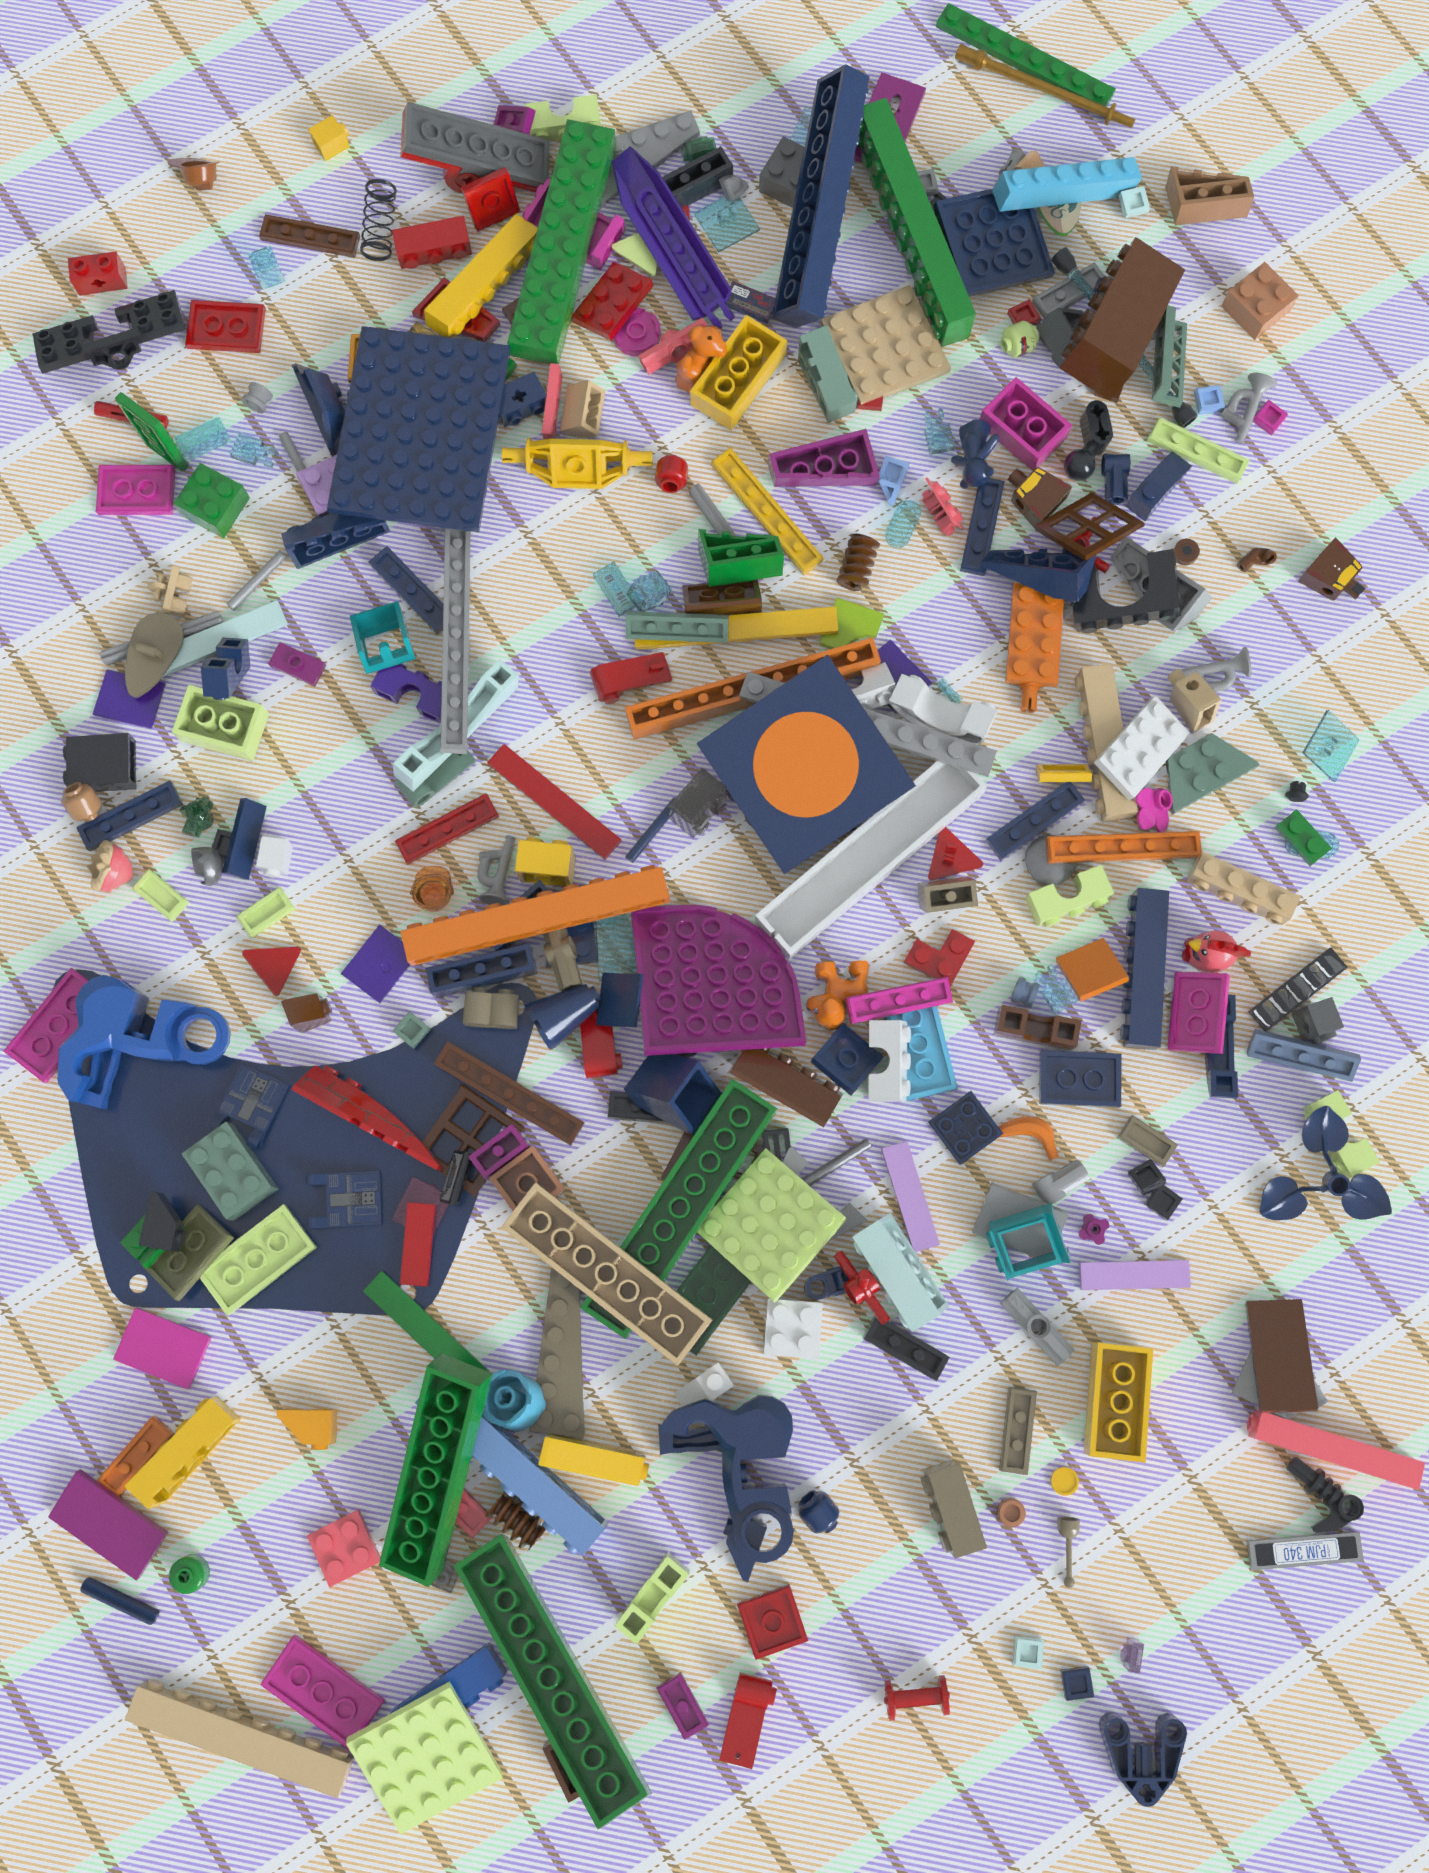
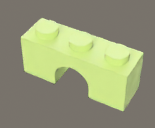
[525,94,601,142]
[1025,864,1114,928]
[1303,1090,1380,1178]
[614,1552,690,1645]

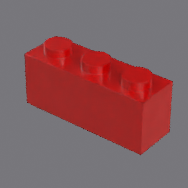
[392,215,473,269]

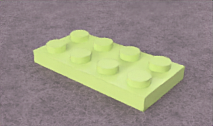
[200,1204,317,1315]

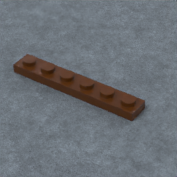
[434,1042,585,1146]

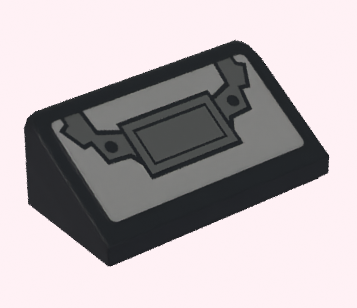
[439,1150,472,1207]

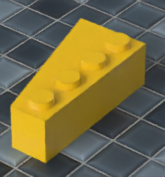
[124,1396,241,1509]

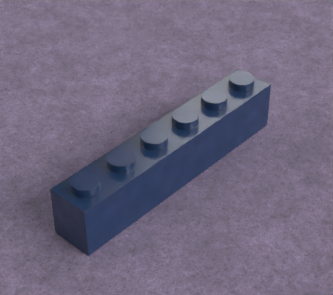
[1120,888,1169,1050]

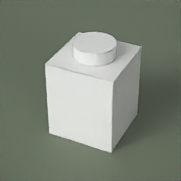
[256,836,293,878]

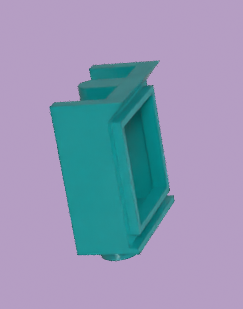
[350,601,416,674]
[986,1203,1071,1281]

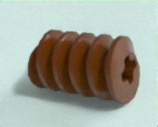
[837,533,880,591]
[485,1492,546,1551]

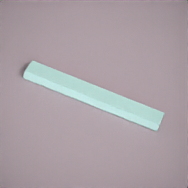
[163,600,289,677]

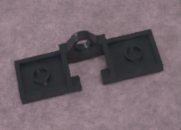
[32,290,186,374]

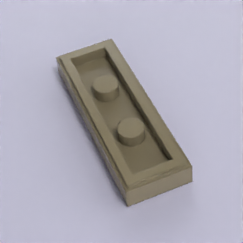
[999,1387,1037,1475]

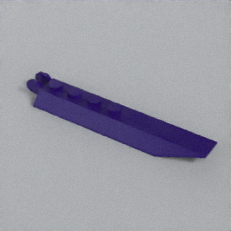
[612,146,735,329]

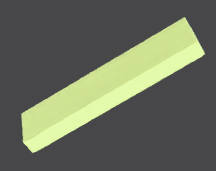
[1147,417,1250,484]

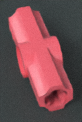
[638,318,708,375]

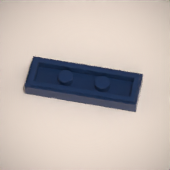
[222,798,267,880]

